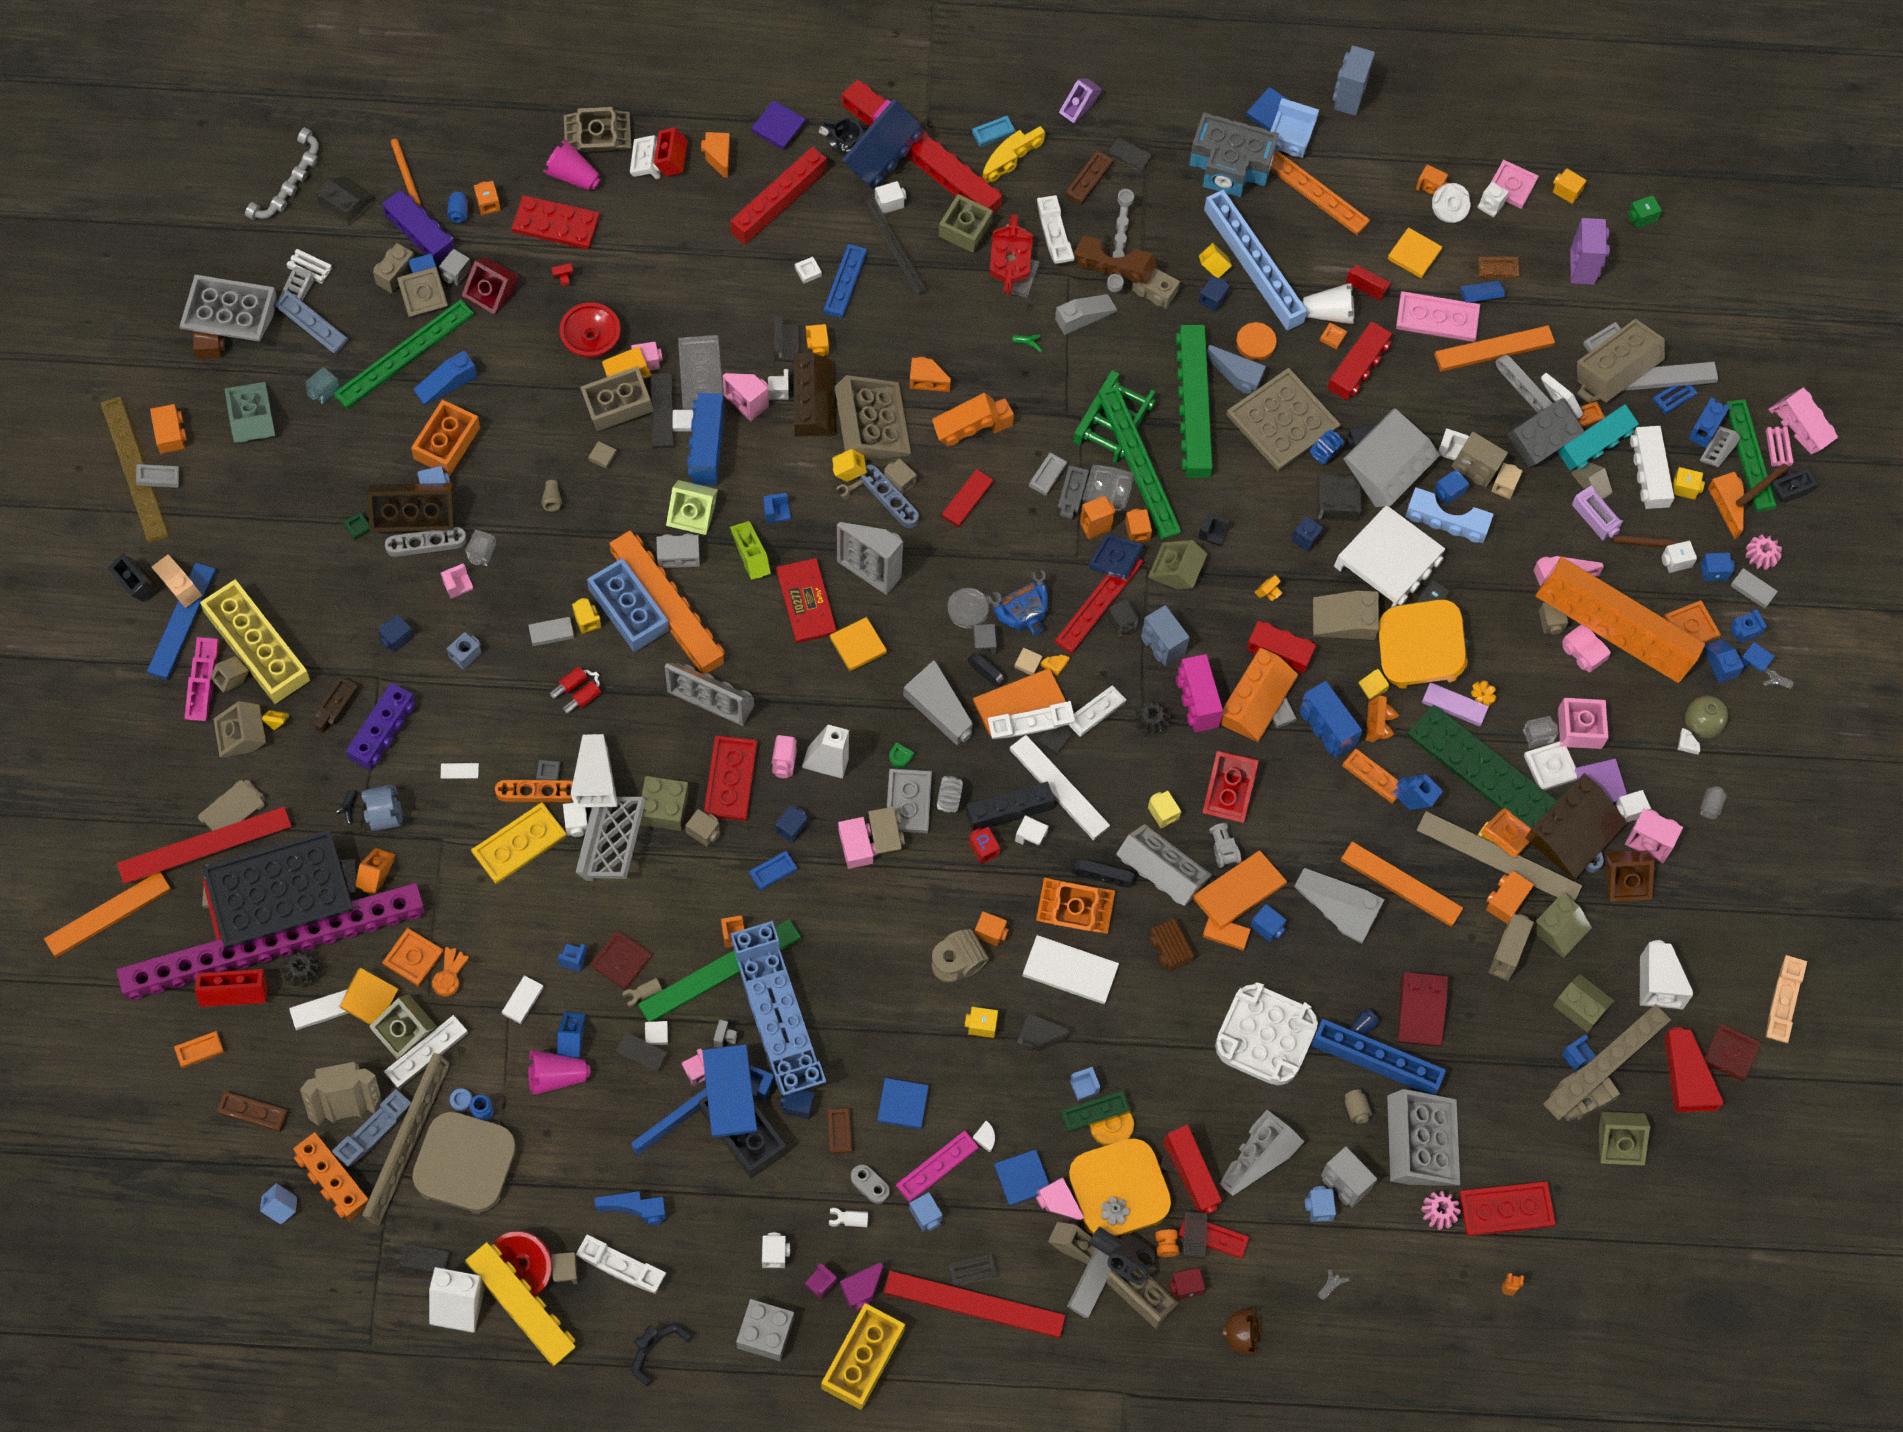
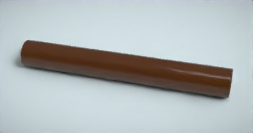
[1613,535,1676,547]

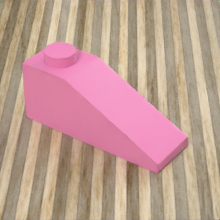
[1533,556,1604,586]

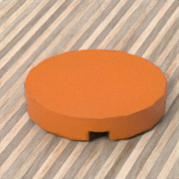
[1236,322,1277,360]

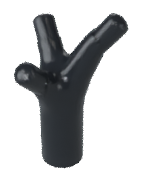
[335,790,356,825]

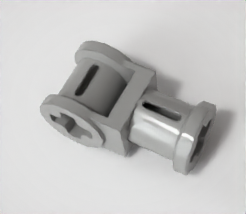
[1209,823,1241,868]

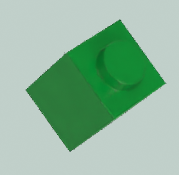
[1628,195,1662,228]

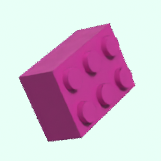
[1176,654,1223,733]

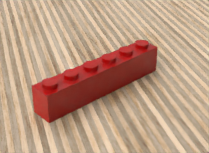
[730,147,827,245]

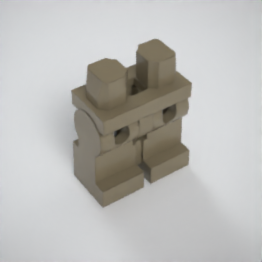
[1550,1062,1620,1121]

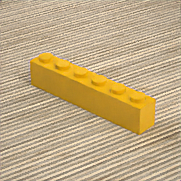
[465,1242,575,1367]

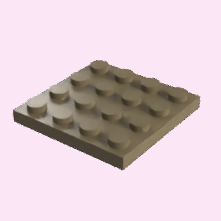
[1226,368,1341,472]

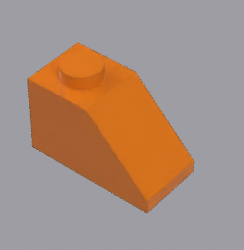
[701,132,730,177]
[909,357,951,392]
[355,848,396,893]

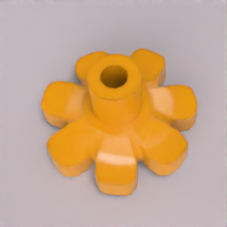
[1471,680,1496,706]

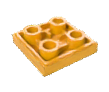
[1387,227,1442,278]
[830,617,887,671]
[339,968,398,1025]

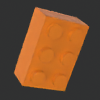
[411,400,480,476]

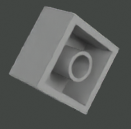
[1321,1147,1377,1208]
[736,1299,794,1361]

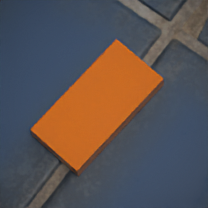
[1202,918,1251,951]
[174,1031,224,1068]

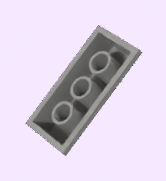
[1116,824,1212,906]

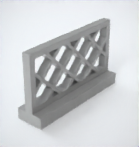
[576,797,646,881]

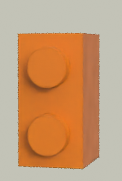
[150,404,187,454]
[1080,496,1115,539]
[1486,870,1534,924]

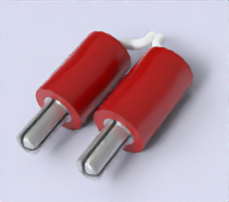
[550,666,601,713]

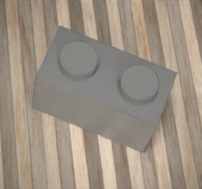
[657,534,700,568]

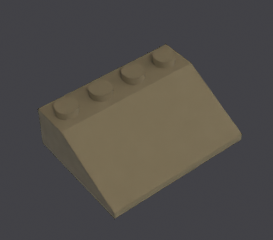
[835,375,911,460]

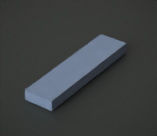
[274,290,349,355]

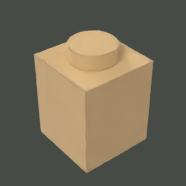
[1491,463,1522,499]

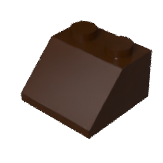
[1605,850,1654,902]

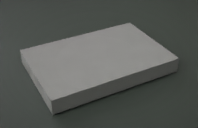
[887,769,932,833]

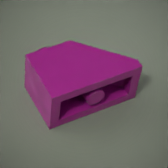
[840,1262,883,1311]

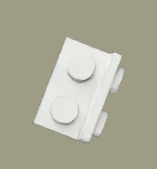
[630,135,661,179]

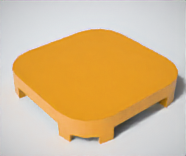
[1379,600,1468,688]
[1068,1138,1171,1237]

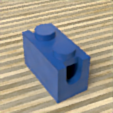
[1688,397,1730,448]
[1393,774,1443,810]

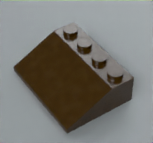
[1525,773,1627,880]

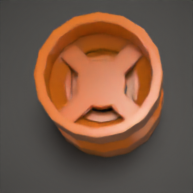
[1155,1229,1179,1257]

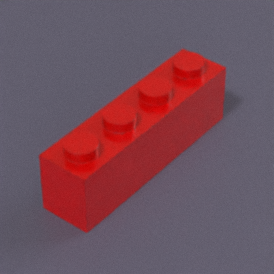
[1327,321,1392,401]

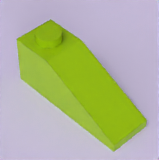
[730,521,771,580]

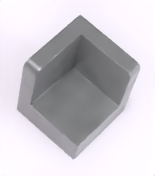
[973,624,996,655]

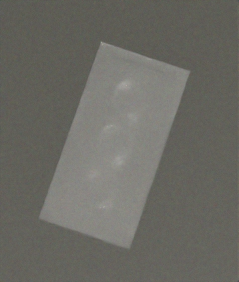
[678,335,724,410]

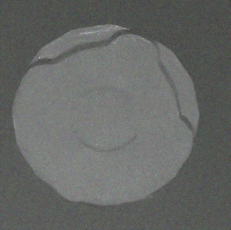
[947,588,989,628]

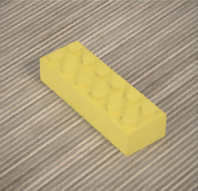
[200,579,310,704]

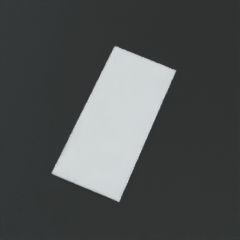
[441,763,479,778]

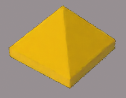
[262,710,289,730]

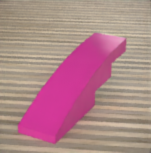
[185,637,219,721]

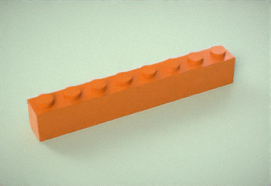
[609,531,725,674]

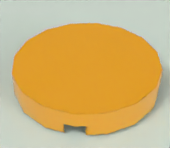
[1090,1113,1134,1146]

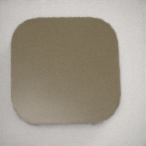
[412,1112,516,1214]

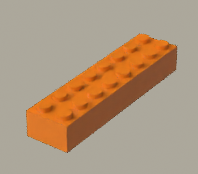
[1536,556,1705,683]

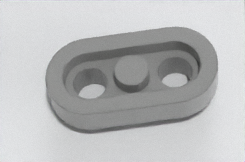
[851,1165,889,1204]

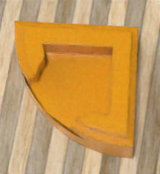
[1041,655,1070,676]

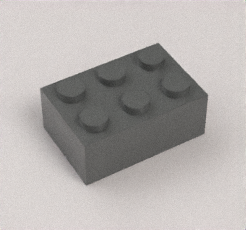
[1507,398,1584,468]

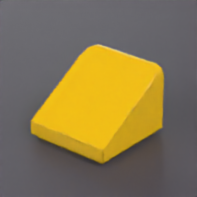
[1358,669,1389,700]

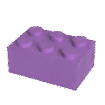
[1570,218,1610,285]

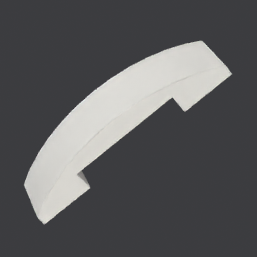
[1037,195,1074,264]
[988,701,1075,739]
[576,1235,666,1294]

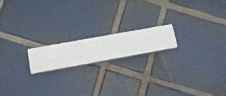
[1010,735,1110,841]

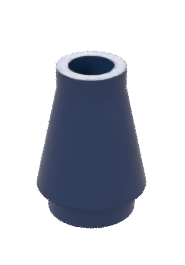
[1349,1009,1379,1035]

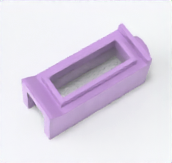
[1572,485,1623,541]

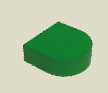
[889,742,914,768]

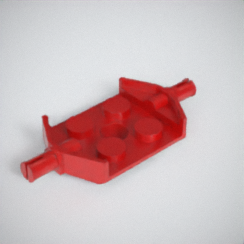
[989,214,1033,295]

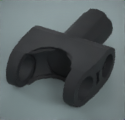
[1089,1226,1156,1284]

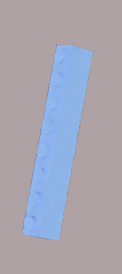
[1204,190,1307,331]

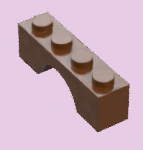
[1073,235,1157,284]

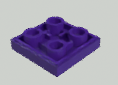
[751,100,806,150]

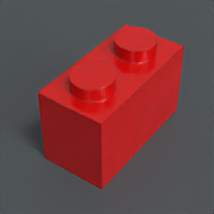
[653,127,688,177]

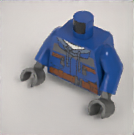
[986,570,1048,636]

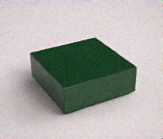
[343,512,370,541]

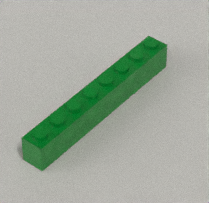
[1175,325,1212,478]

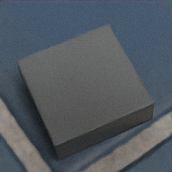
[536,760,561,781]

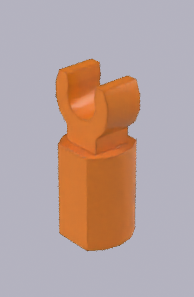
[1502,1273,1524,1296]

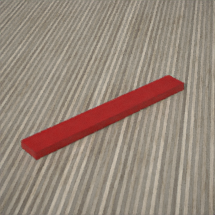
[117,807,291,885]
[884,1271,1065,1339]

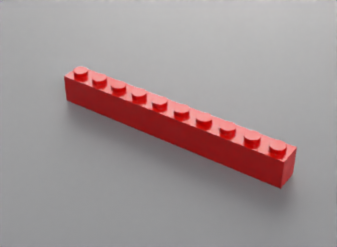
[842,80,1002,213]

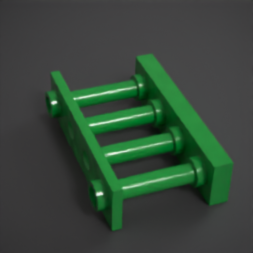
[1073,370,1156,463]

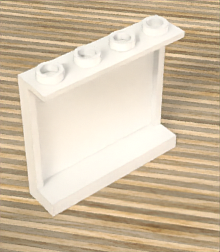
[1334,506,1445,608]

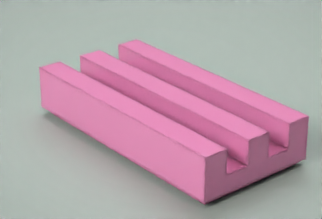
[1766,427,1793,466]

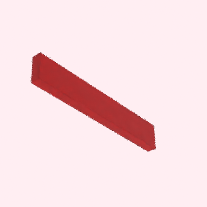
[1055,558,1143,655]

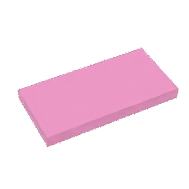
[1396,291,1480,342]

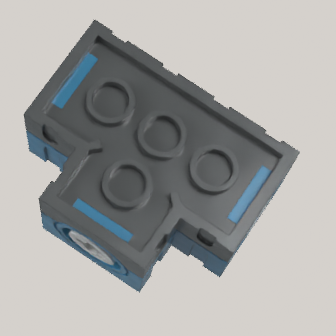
[1189,112,1279,197]

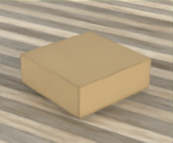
[1014,648,1042,675]

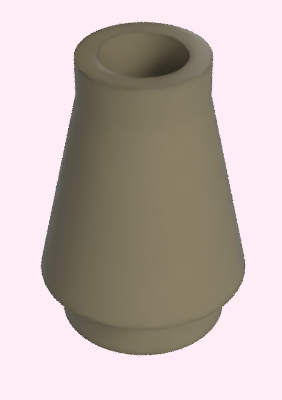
[541,480,562,512]

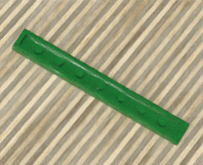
[334,300,474,410]
[1098,386,1181,540]
[638,919,801,1022]

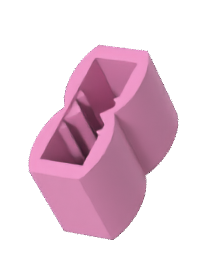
[1562,624,1611,673]
[772,735,797,778]

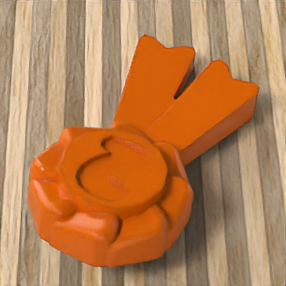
[432,947,468,997]

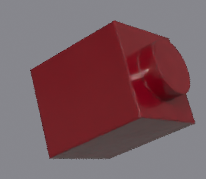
[1169,1268,1205,1301]

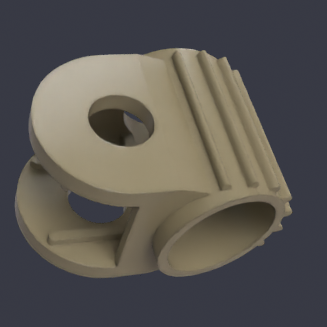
[932,929,989,982]

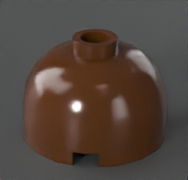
[1223,1309,1261,1355]

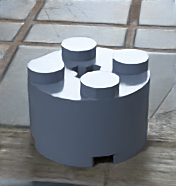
[362,784,403,831]

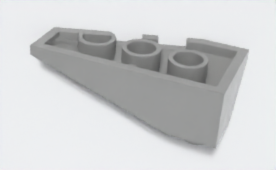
[1294,868,1384,944]
[1219,1110,1304,1196]

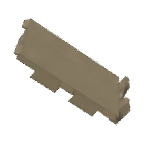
[198,780,264,831]

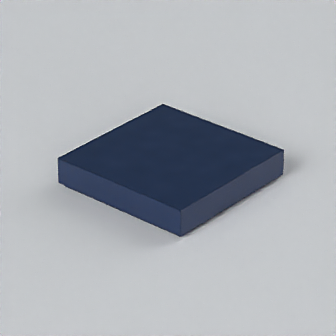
[1088,533,1144,580]

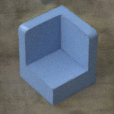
[1070,1067,1100,1101]
[260,1183,297,1224]

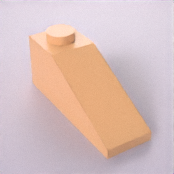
[152,555,202,608]

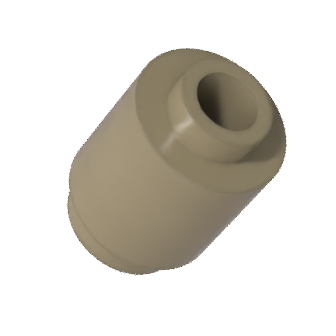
[1344,1089,1372,1124]

